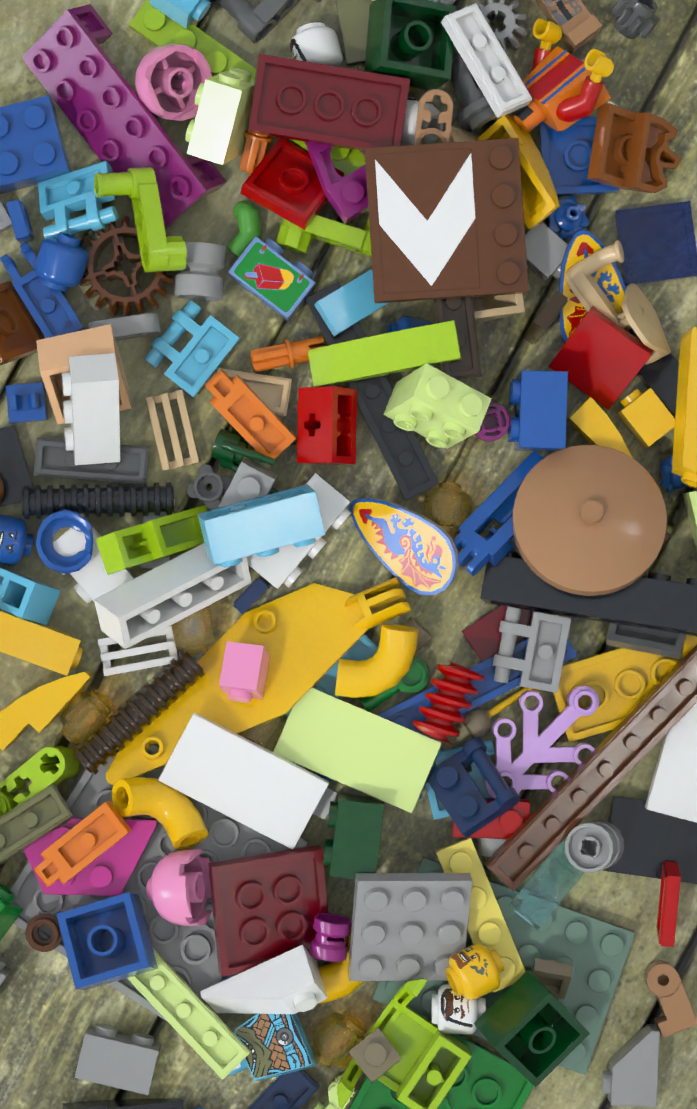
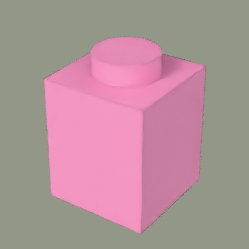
[219,642,270,703]

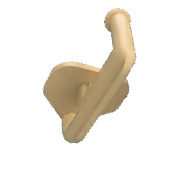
[566,240,671,365]

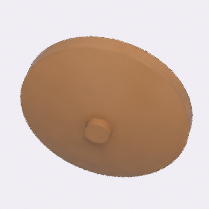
[512,445,667,596]

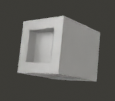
[525,222,568,282]

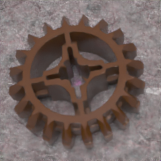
[79,215,175,317]

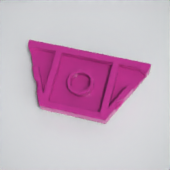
[23,817,158,896]

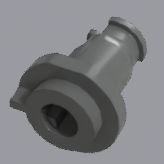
[451,53,510,135]

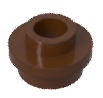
[25,913,63,952]

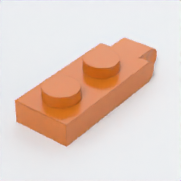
[204,369,297,459]
[34,800,132,888]

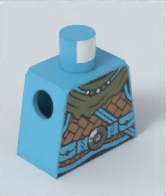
[229,1013,319,1081]

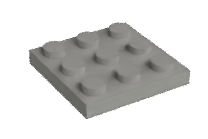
[348,873,472,981]

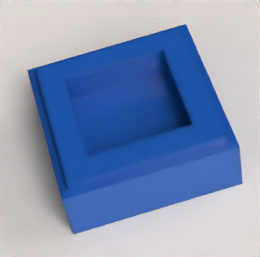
[6,199,34,244]

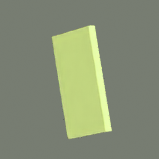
[273,688,442,814]

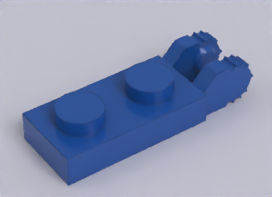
[0,241,85,338]

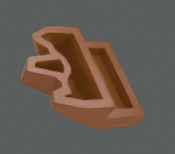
[587,103,681,193]

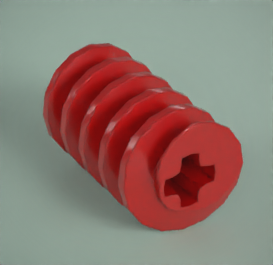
[412,660,485,745]

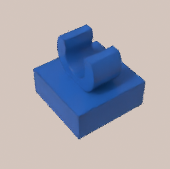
[6,382,48,424]

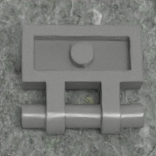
[492,606,571,693]

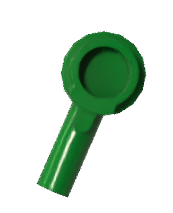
[360,656,429,712]

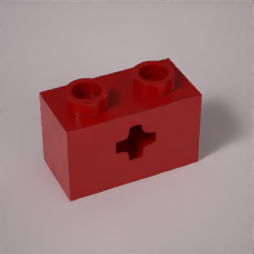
[296,386,357,465]

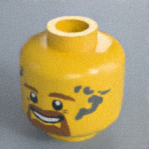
[444,943,504,1001]

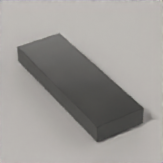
[34,438,150,484]

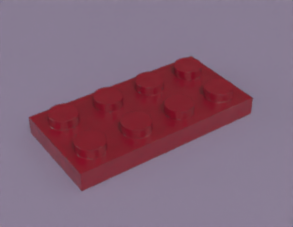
[247,54,410,151]

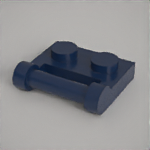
[427,738,520,839]

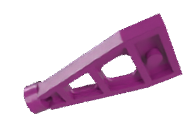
[305,142,368,224]

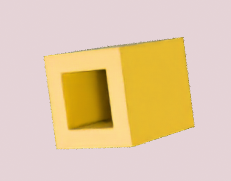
[617,388,675,449]

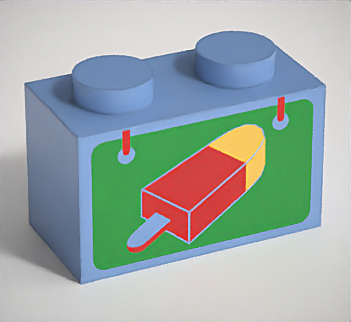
[228,236,316,322]

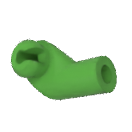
[226,201,261,258]

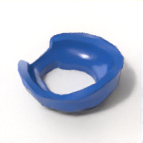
[36,510,93,574]

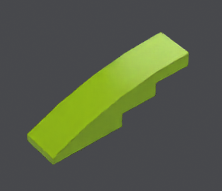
[307,320,461,387]

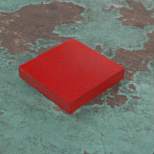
[240,138,344,230]
[548,306,654,410]

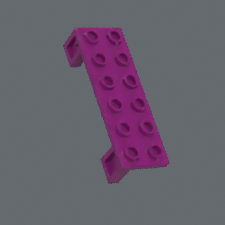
[23,4,227,230]

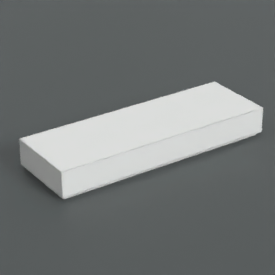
[441,3,532,119]

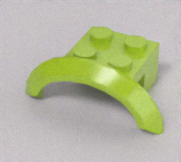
[337,978,472,1109]

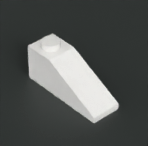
[200,945,328,1014]

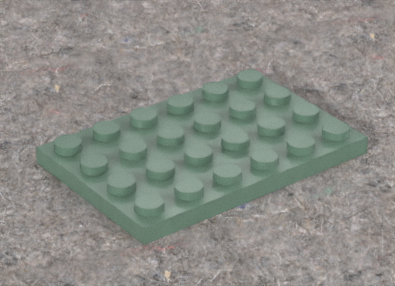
[373,856,635,1075]

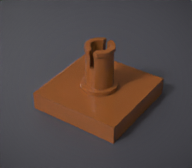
[0,280,44,365]

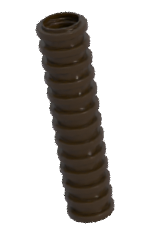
[73,650,205,775]

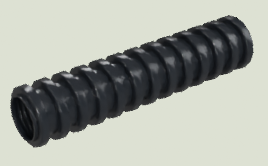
[21,482,174,519]

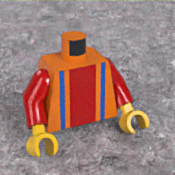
[514,18,614,133]

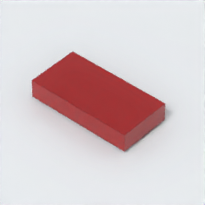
[656,861,681,947]

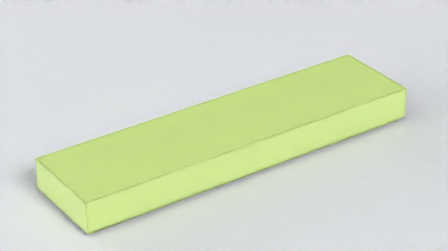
[127,948,251,1080]

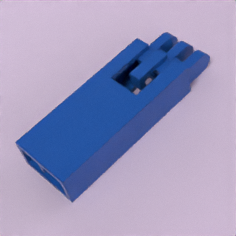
[453,451,544,576]

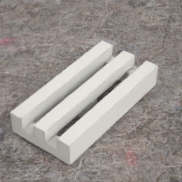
[98,626,178,676]

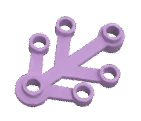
[485,685,599,799]

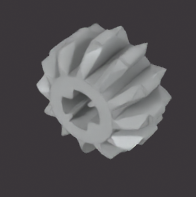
[471,0,527,54]

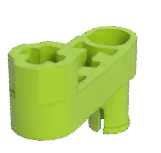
[94,167,187,272]
[275,215,372,257]
[0,746,80,817]

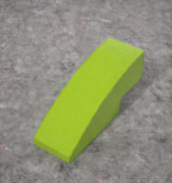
[96,505,207,575]

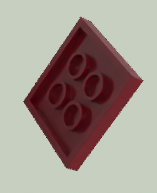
[208,845,328,977]

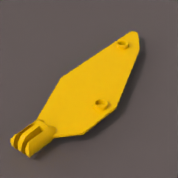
[106,577,411,785]

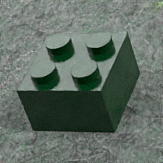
[364,0,456,90]
[323,793,385,879]
[474,970,590,1087]

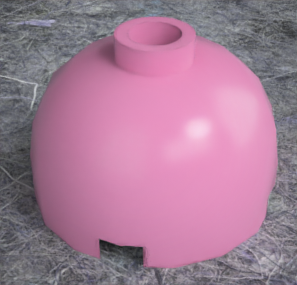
[135,43,212,121]
[146,849,212,926]

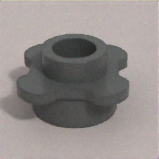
[187,465,231,509]

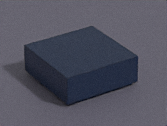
[233,578,269,615]

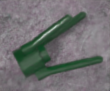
[211,427,297,494]

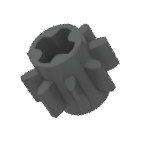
[611,0,660,39]

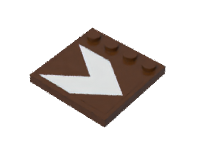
[365,138,529,303]

